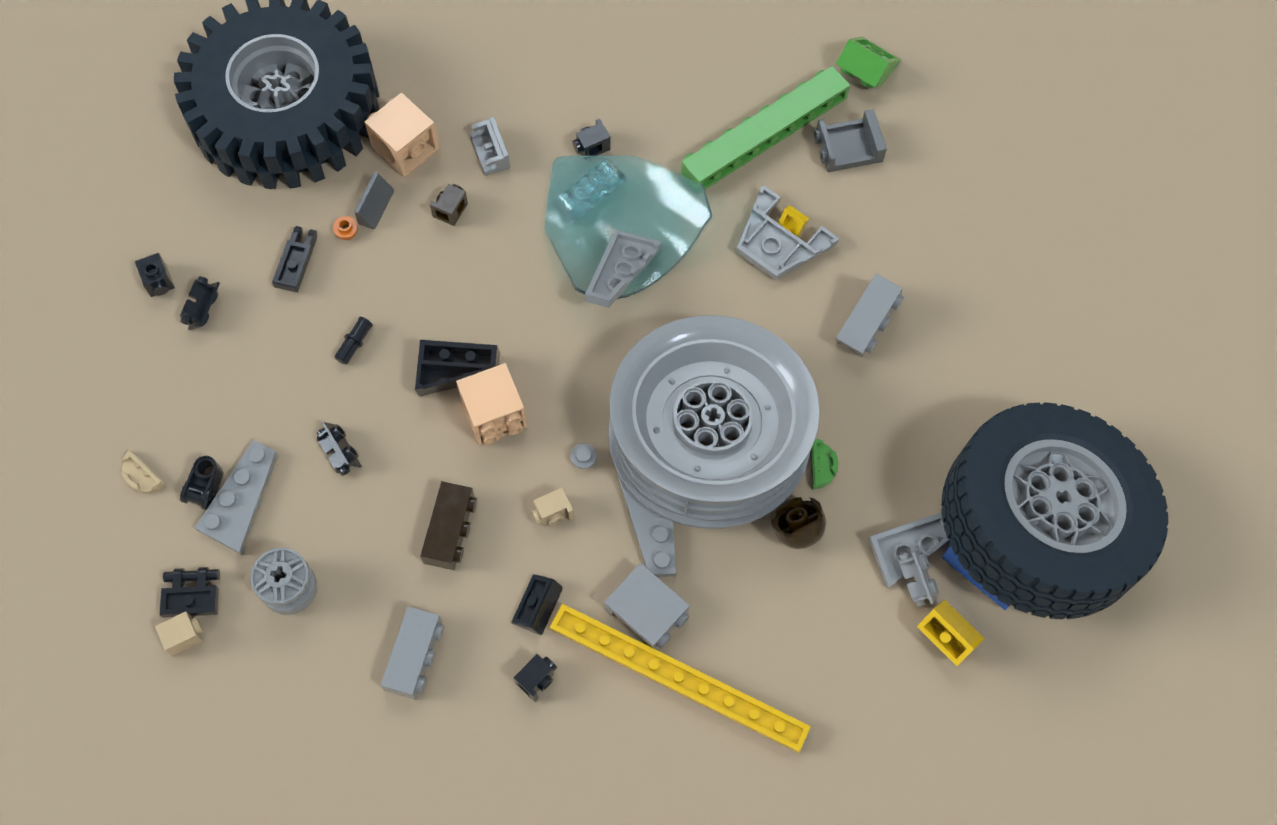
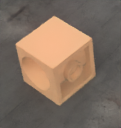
[365,93,440,177]
[456,363,527,445]

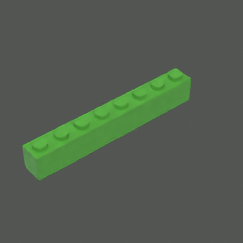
[681,66,850,194]

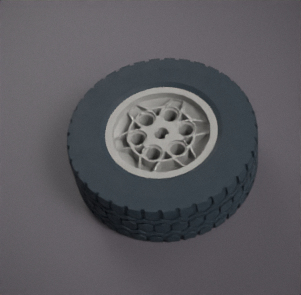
[941,402,1169,619]

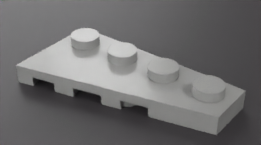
[585,229,662,308]
[195,440,278,555]
[618,474,676,577]

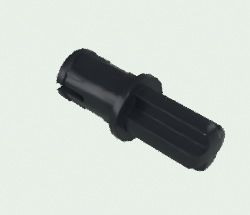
[335,316,373,365]

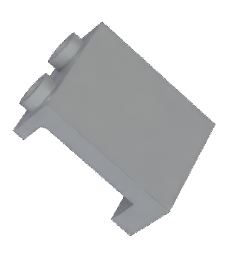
[604,563,690,649]

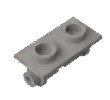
[898,547,939,606]

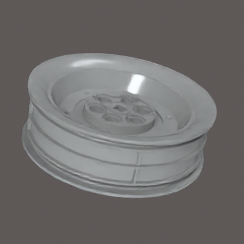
[609,315,820,529]

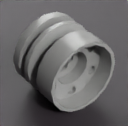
[250,548,317,615]

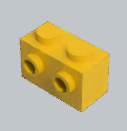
[917,599,985,666]

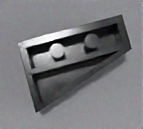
[415,340,500,397]

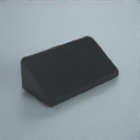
[511,574,563,635]

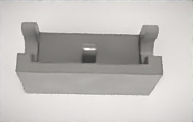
[470,117,510,176]

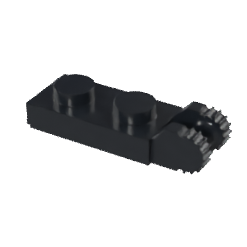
[272,226,317,293]

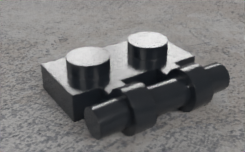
[160,567,220,618]

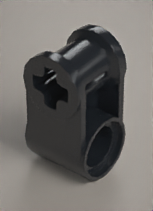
[180,456,224,510]

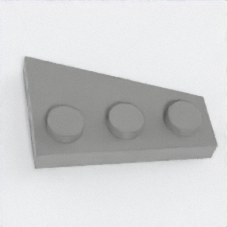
[868,513,950,588]

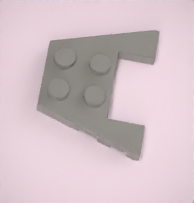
[736,185,839,280]

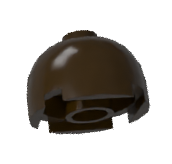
[771,497,827,549]

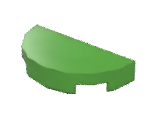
[811,439,839,490]

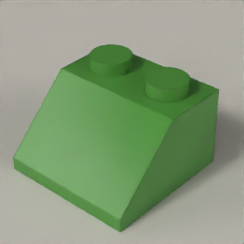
[836,37,901,89]

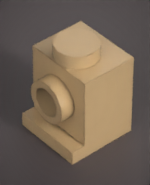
[531,487,574,527]

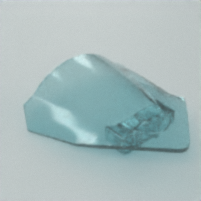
[544,156,713,300]

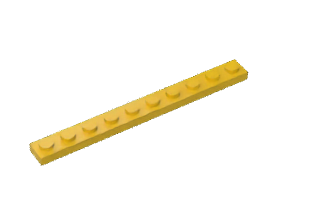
[550,603,811,753]

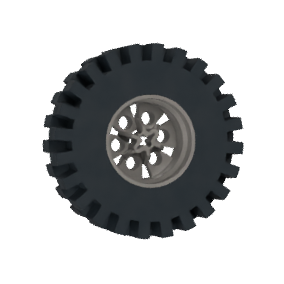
[174,0,379,189]

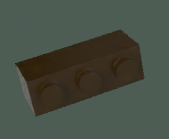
[420,481,477,570]

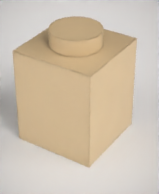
[155,611,204,656]

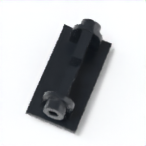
[180,276,220,330]
[316,422,362,476]

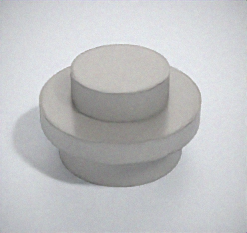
[571,443,597,469]

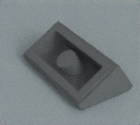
[354,172,394,229]

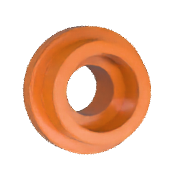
[333,216,358,240]

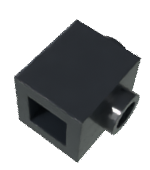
[135,252,175,297]

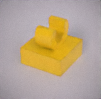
[778,205,809,238]

